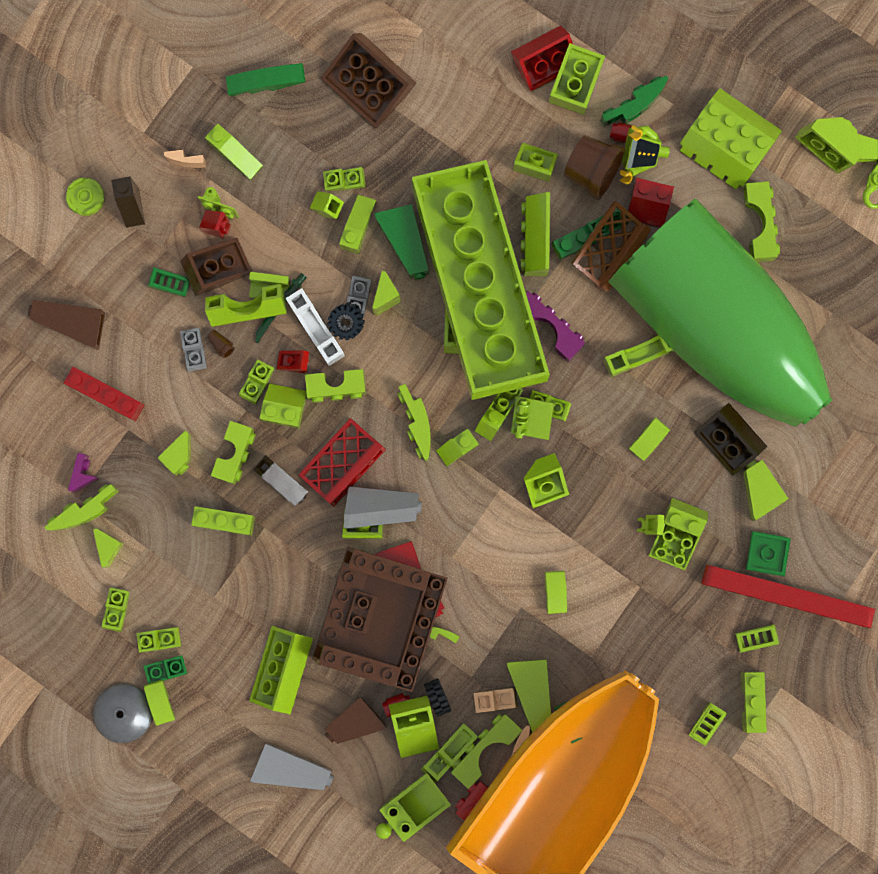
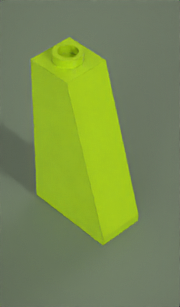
[507,659,551,733]

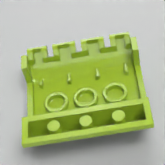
[680,88,782,189]

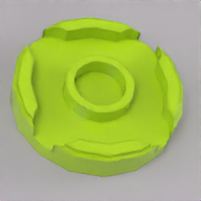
[66,178,105,216]

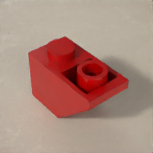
[199,210,231,239]

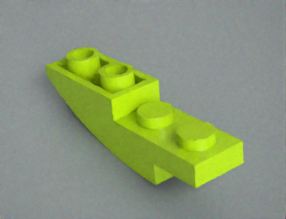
[397,384,431,462]
[44,484,119,531]

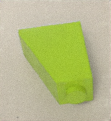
[743,459,789,521]

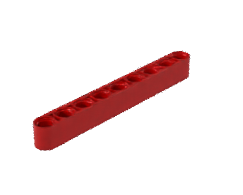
[701,565,876,628]

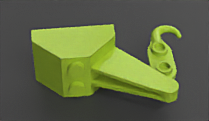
[794,117,878,209]

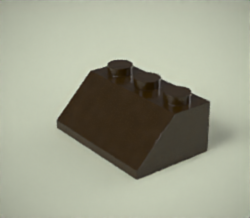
[695,403,768,476]

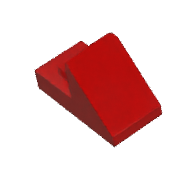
[276,350,309,374]

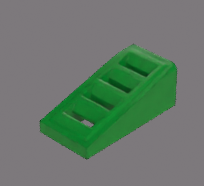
[147,267,189,297]

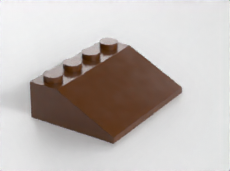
[321,33,417,128]

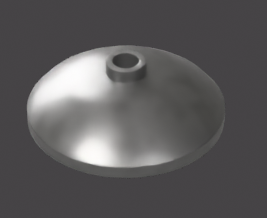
[93,684,152,743]

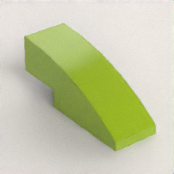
[420,723,478,783]

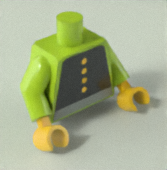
[619,125,670,184]

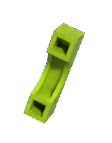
[743,181,780,262]
[205,284,287,327]
[603,335,674,378]
[451,713,523,789]

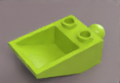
[376,773,451,842]

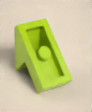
[436,429,479,467]

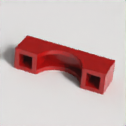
[63,367,145,422]

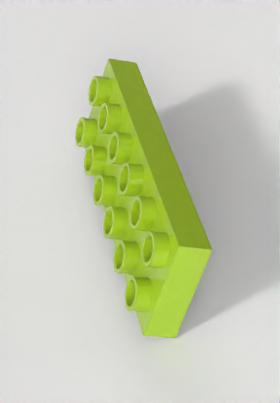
[411,160,550,400]

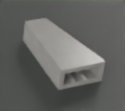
[344,487,422,528]
[250,743,334,790]

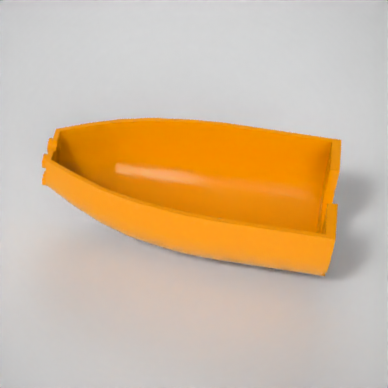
[445,670,659,874]

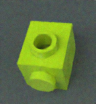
[310,191,344,219]

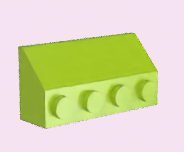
[521,192,550,276]
[249,626,313,715]

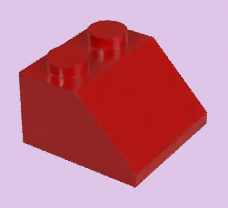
[626,178,674,228]

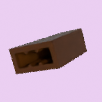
[325,697,387,744]

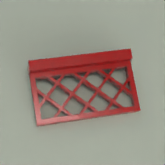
[299,418,386,507]

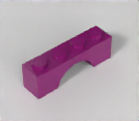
[526,291,585,362]

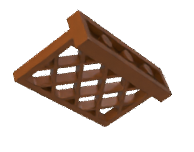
[570,201,652,292]

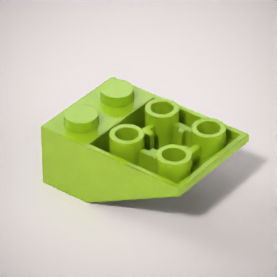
[649,498,708,570]
[389,696,439,758]

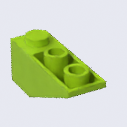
[475,388,523,441]

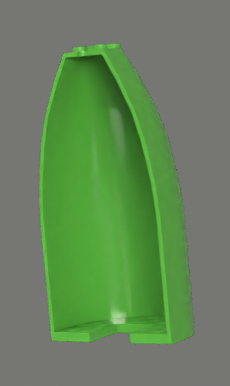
[608,199,833,427]

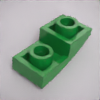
[143,655,187,684]

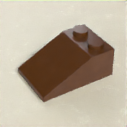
[180,238,252,296]

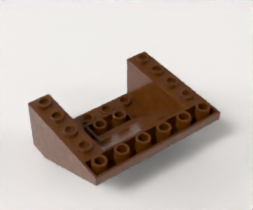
[312,546,448,692]

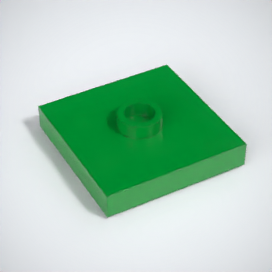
[745,531,791,577]

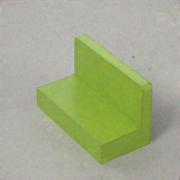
[249,272,290,298]

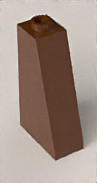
[28,300,105,350]

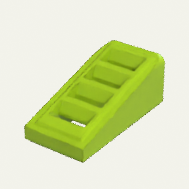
[735,624,780,653]
[688,702,727,746]

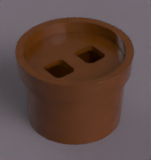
[564,135,625,200]

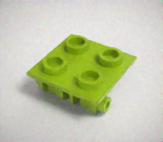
[198,187,239,219]
[511,396,554,440]

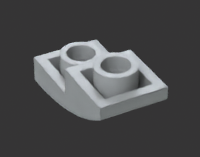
[347,275,372,318]
[180,328,207,372]

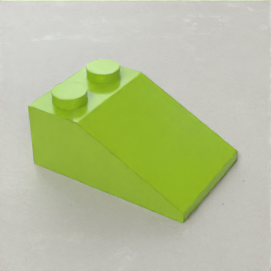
[549,43,605,115]

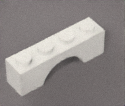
[286,288,345,366]

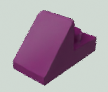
[68,453,99,493]

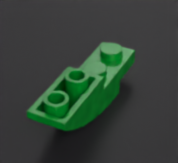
[600,75,668,127]
[551,209,628,260]

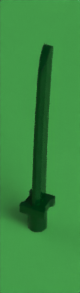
[255,273,307,343]

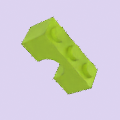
[305,369,366,403]
[211,421,256,485]
[191,506,255,536]
[741,672,767,733]

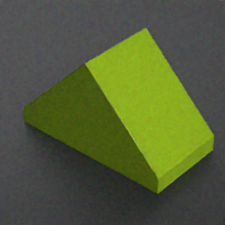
[93,528,124,568]

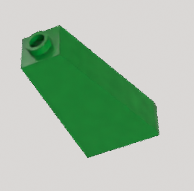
[375,204,429,280]

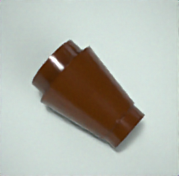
[207,330,235,358]

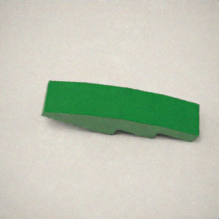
[226,63,306,97]

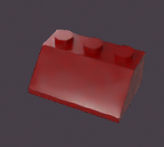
[511,25,573,91]

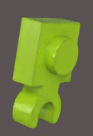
[637,515,665,535]

